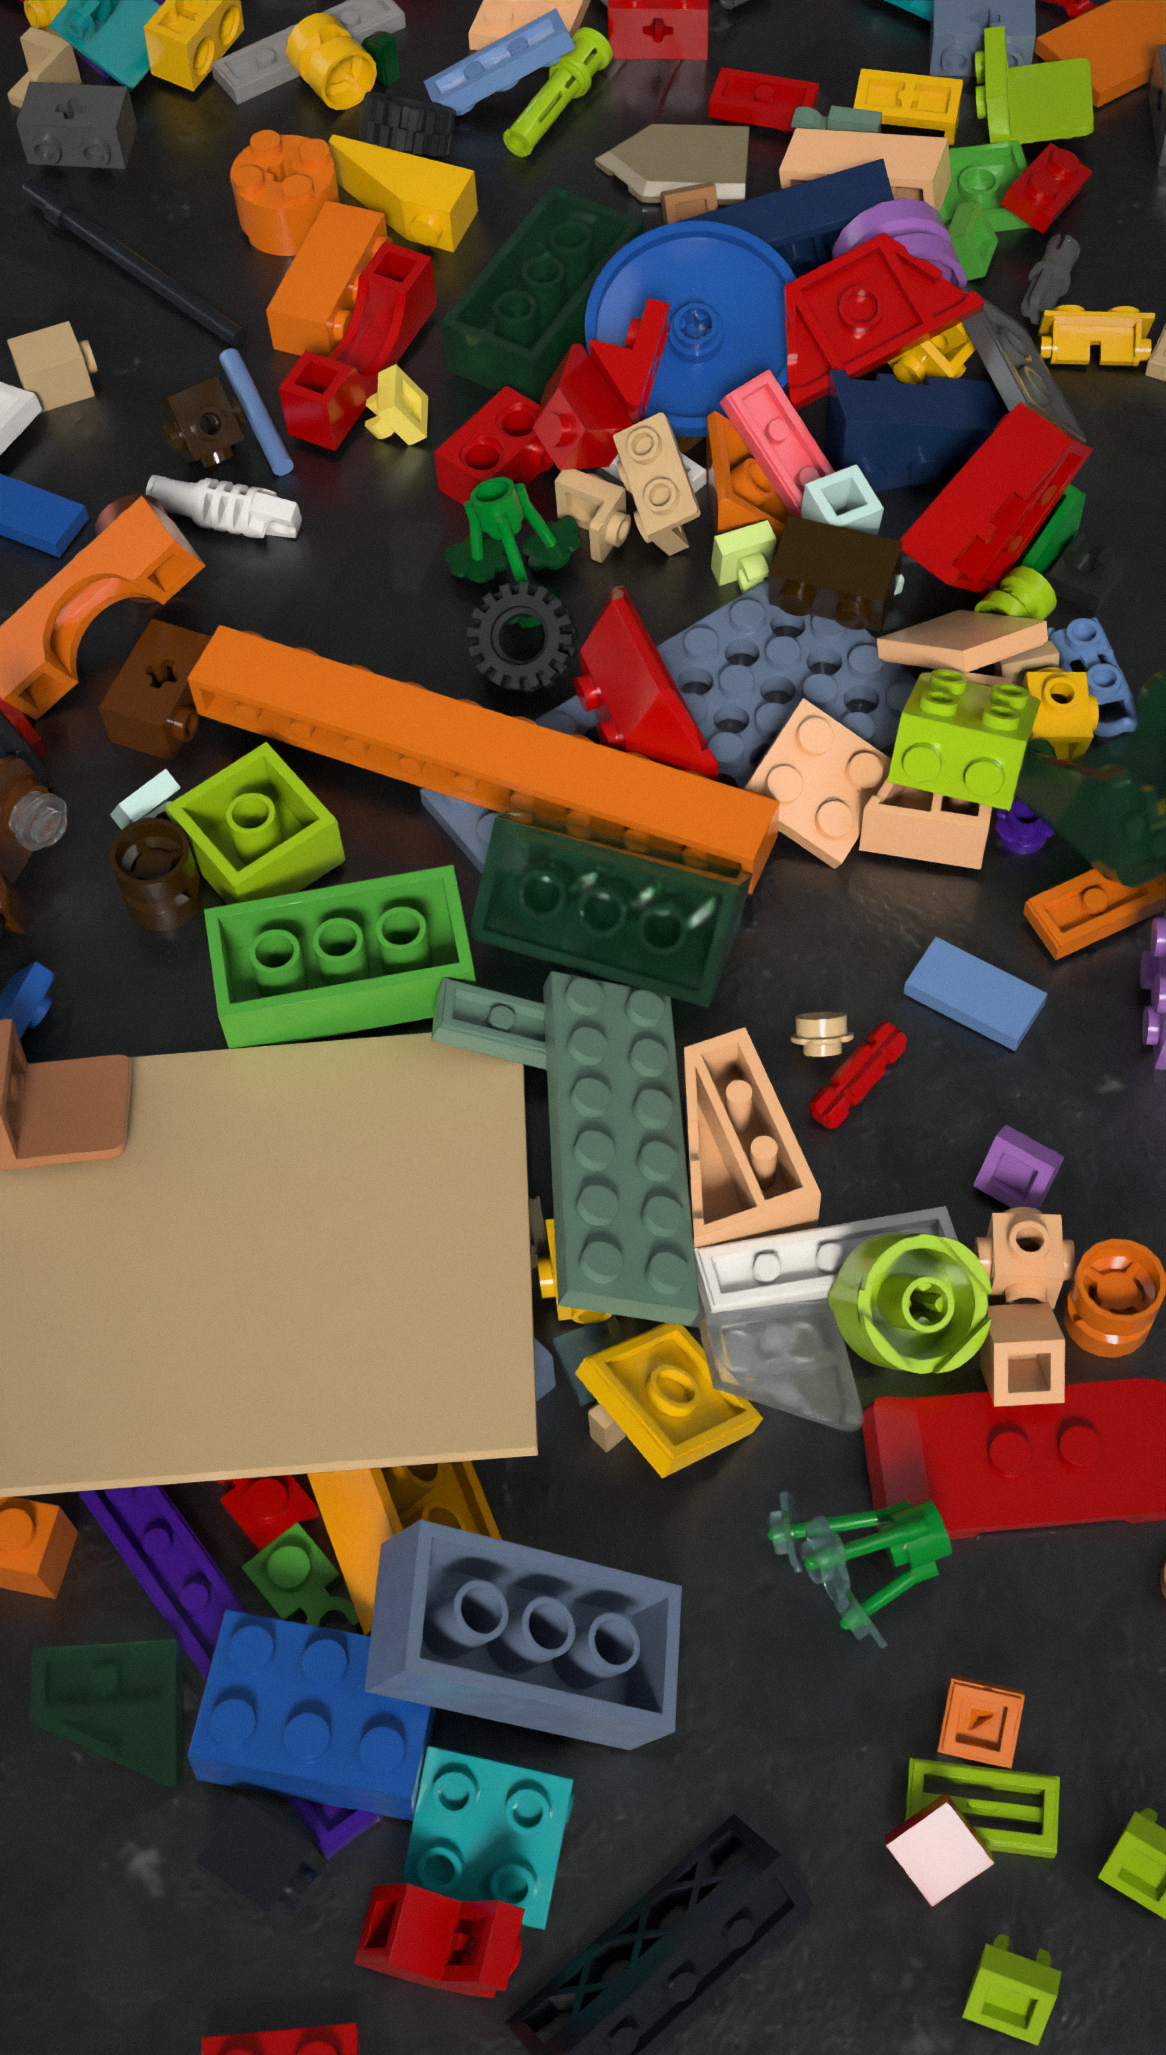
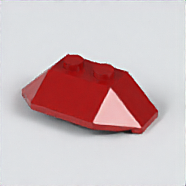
[574,584,718,782]

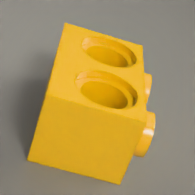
[143,0,244,92]

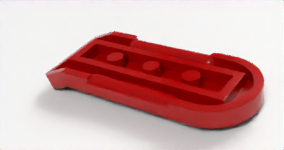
[861,1378,1166,1539]

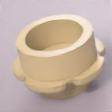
[790,1011,854,1057]

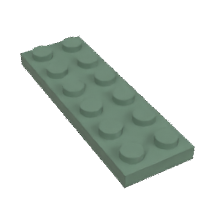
[543,971,700,1326]

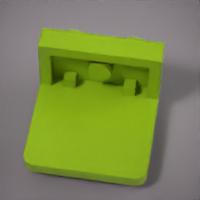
[975,26,1094,144]
[887,669,1041,811]

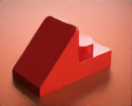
[588,298,670,424]

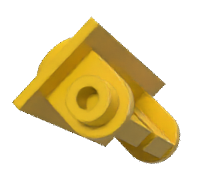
[1037,305,1155,366]

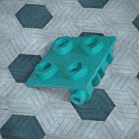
[48,0,160,92]
[401,1744,575,1930]

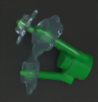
[767,1491,953,1649]

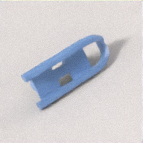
[1047,618,1139,737]

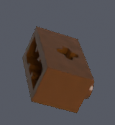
[99,619,212,762]

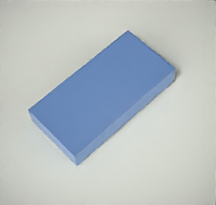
[903,937,1048,1051]

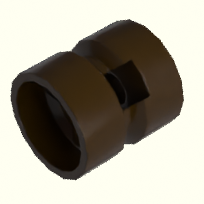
[109,818,204,931]

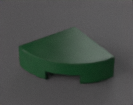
[361,31,401,86]

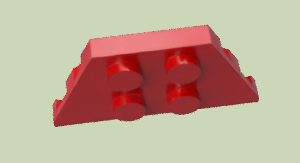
[784,232,985,411]

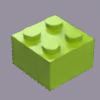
[165,742,346,905]

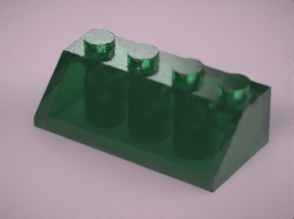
[468,807,753,1008]

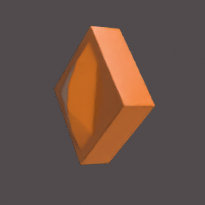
[937,1674,1025,1769]

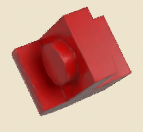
[354,1884,525,1998]

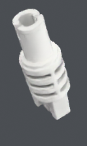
[145,475,302,538]

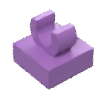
[973,1125,1064,1210]

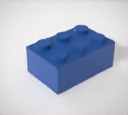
[187,1609,438,1821]

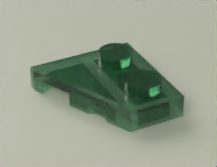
[30,1639,182,1787]

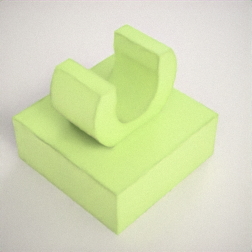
[711,520,776,594]

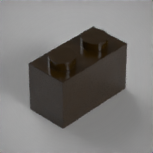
[768,515,903,632]

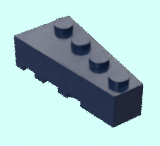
[678,158,894,279]

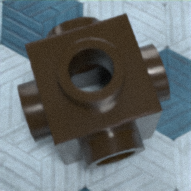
[158,376,246,468]

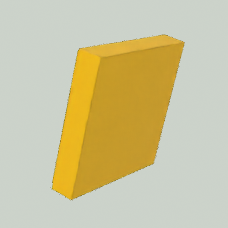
[575,1323,763,1479]

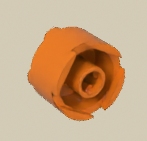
[230,130,340,256]

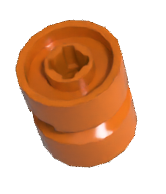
[1064,1239,1166,1358]

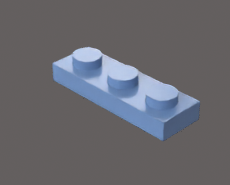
[423,8,576,116]

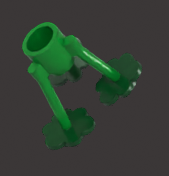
[445,477,582,628]

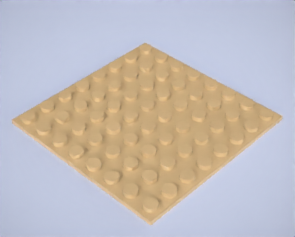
[0,1032,538,1497]

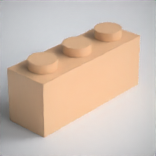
[779,128,951,213]

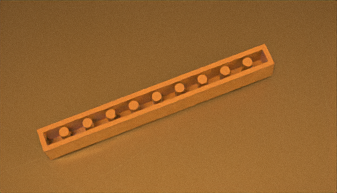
[187,625,780,894]

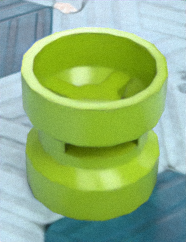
[974,566,1057,620]

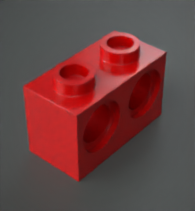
[434,385,554,505]

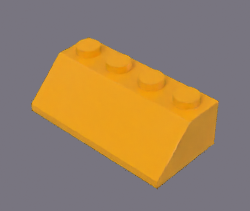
[307,1461,502,1636]

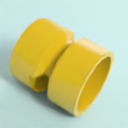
[286,13,377,110]

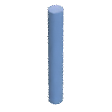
[219,348,294,476]

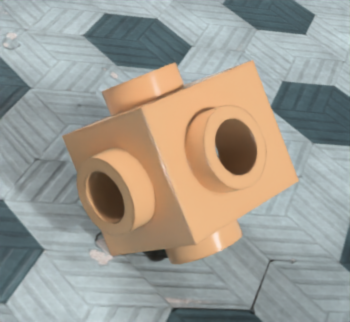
[974,1207,1075,1310]

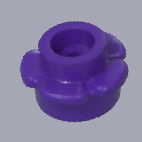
[995,797,1056,854]

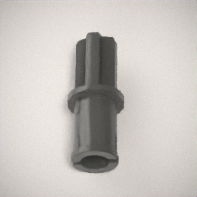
[1020,234,1081,325]

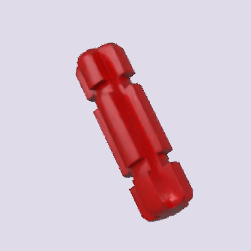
[809,1021,907,1129]

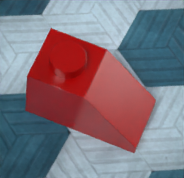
[532,344,634,470]

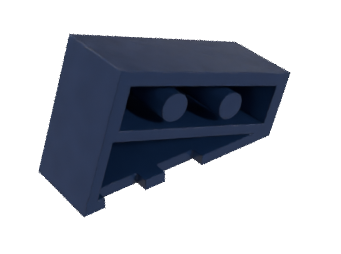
[824,370,1003,493]

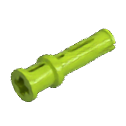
[503,27,613,157]

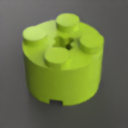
[829,1231,992,1374]

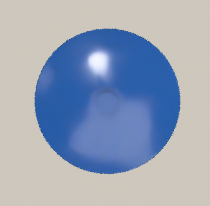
[585,221,797,437]

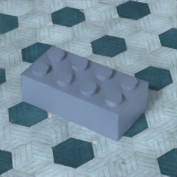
[364,1519,682,1750]

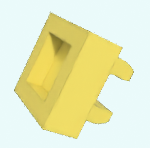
[365,364,428,446]

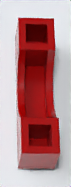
[279,241,437,451]

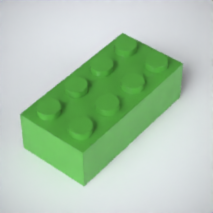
[204,865,476,1049]

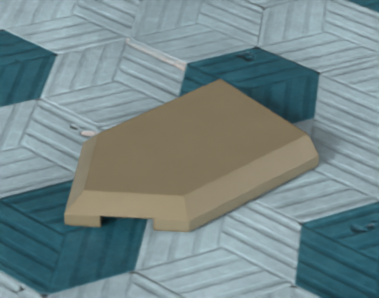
[595,124,750,205]

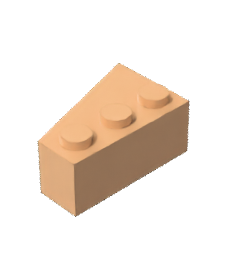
[859,672,1013,870]
[684,1027,821,1248]

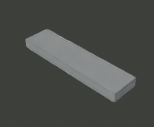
[211,0,406,105]

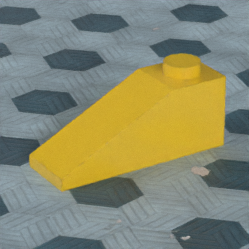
[328,134,478,253]

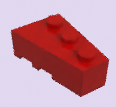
[899,402,1094,595]

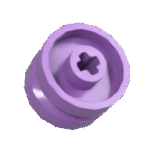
[832,198,967,290]

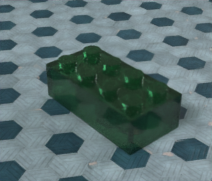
[440,185,644,405]

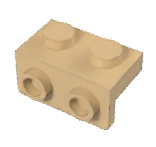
[612,413,701,556]

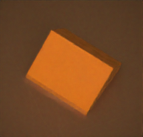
[706,411,790,552]

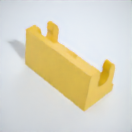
[854,68,963,146]

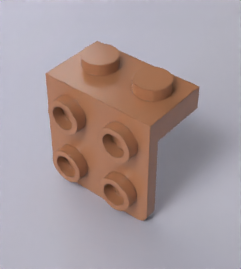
[0,1019,132,1170]

